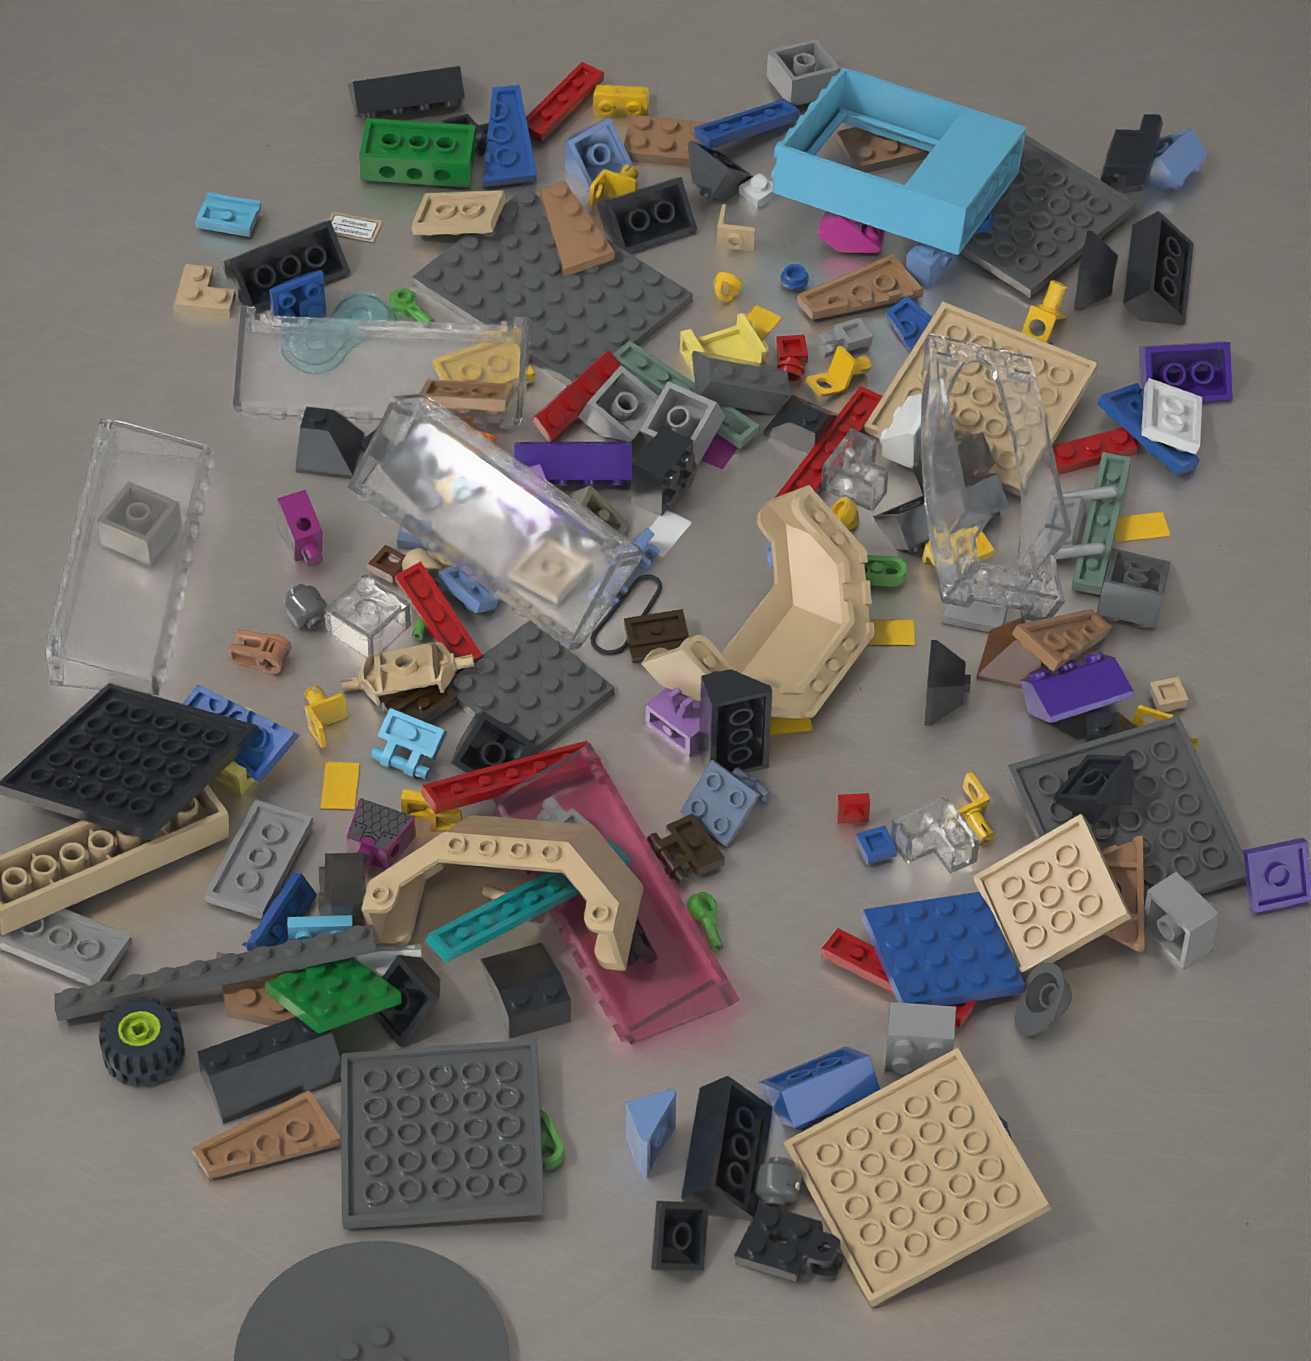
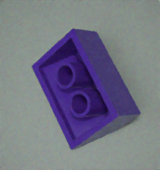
[1139,341,1233,401]
[1020,651,1135,723]

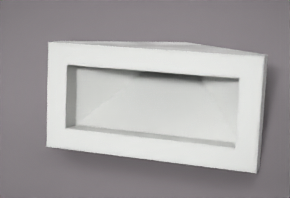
[357,944,422,978]

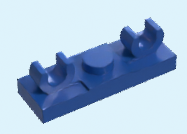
[242,873,317,952]

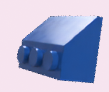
[759,1046,880,1130]

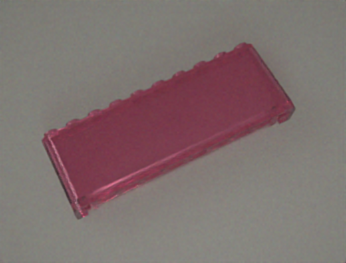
[493,743,740,1045]

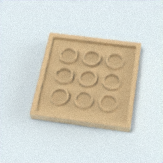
[973,814,1132,980]

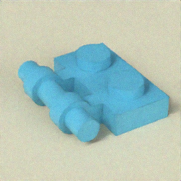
[370,708,447,780]

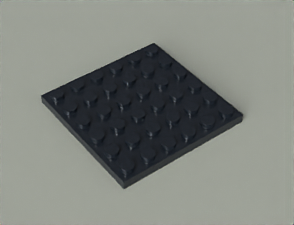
[0,683,259,840]

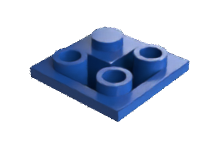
[269,270,326,333]

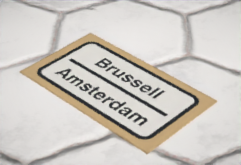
[329,212,382,243]

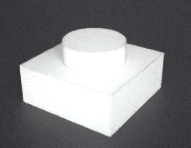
[739,173,778,208]

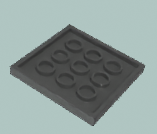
[447,620,615,756]

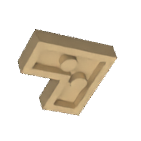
[174,264,236,318]

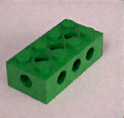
[359,118,476,188]

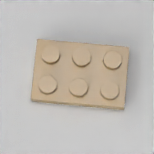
[411,190,506,236]

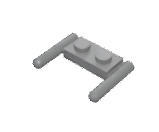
[1042,485,1119,561]

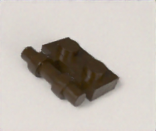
[647,813,725,886]

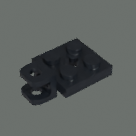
[734,1203,843,1282]

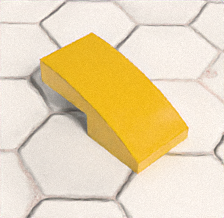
[401,789,462,833]

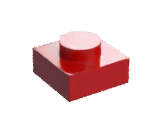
[776,335,808,364]
[836,793,870,824]

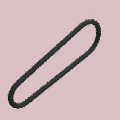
[590,574,663,655]

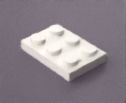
[1141,378,1202,455]

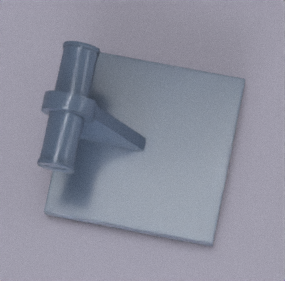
[680,760,772,847]

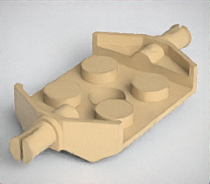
[341,642,475,705]

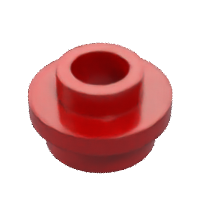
[777,357,806,381]

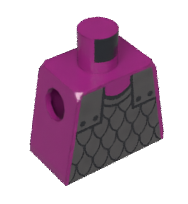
[277,489,323,566]
[346,798,416,874]

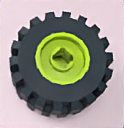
[99,997,185,1087]

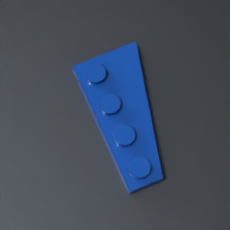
[183,685,300,783]

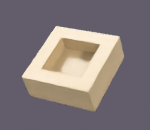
[1148,676,1189,712]

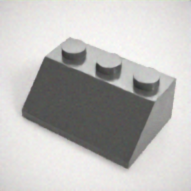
[692,351,790,415]

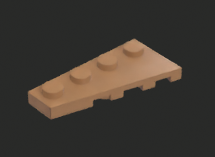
[540,180,615,277]
[1012,609,1112,672]

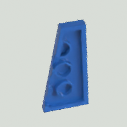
[482,85,537,187]
[886,296,932,352]
[1097,383,1200,476]

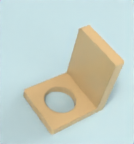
[717,204,755,251]

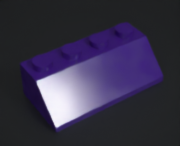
[514,441,632,485]

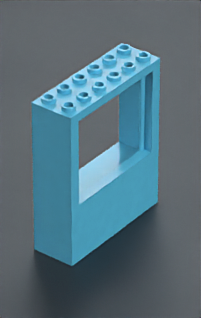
[771,67,1027,255]

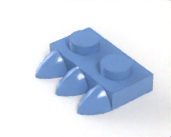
[435,566,504,613]

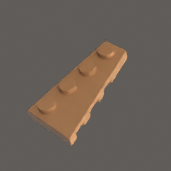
[797,254,923,320]
[192,1090,341,1179]

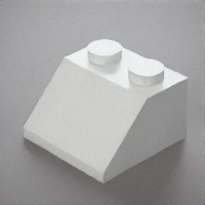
[879,390,940,469]

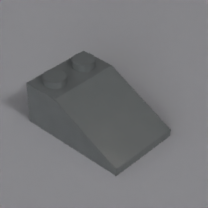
[1096,548,1171,628]

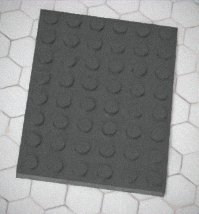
[412,188,693,386]

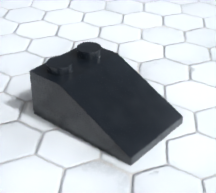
[480,942,571,1039]

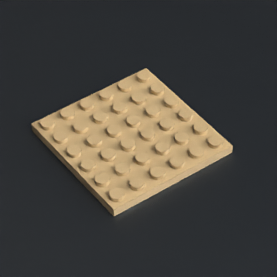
[864,302,1098,497]
[783,1048,1051,1307]

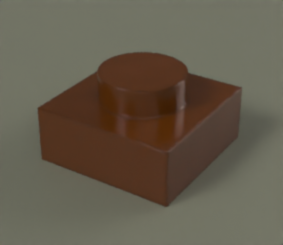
[368,545,406,584]

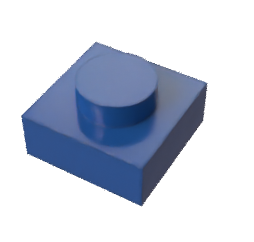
[855,825,897,865]

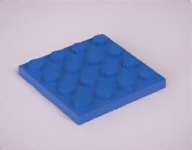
[862,892,1025,1006]

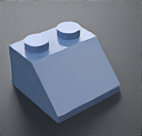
[1148,128,1208,191]

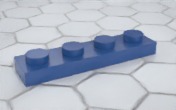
[694,99,800,149]

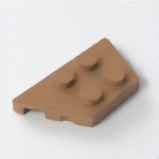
[1102,836,1145,952]
[216,952,301,1026]

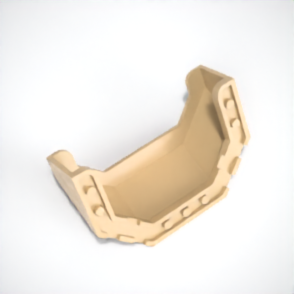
[641,485,875,718]
[362,815,644,971]

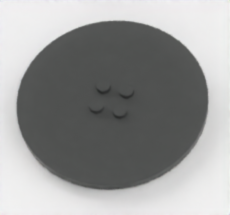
[234,1241,510,1361]

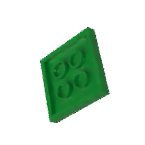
[266,957,401,1034]

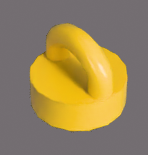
[713,271,742,303]
[831,497,859,530]

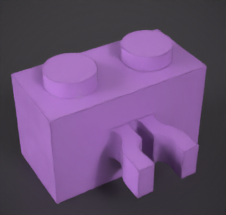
[645,687,700,757]

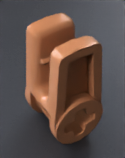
[227,629,292,675]

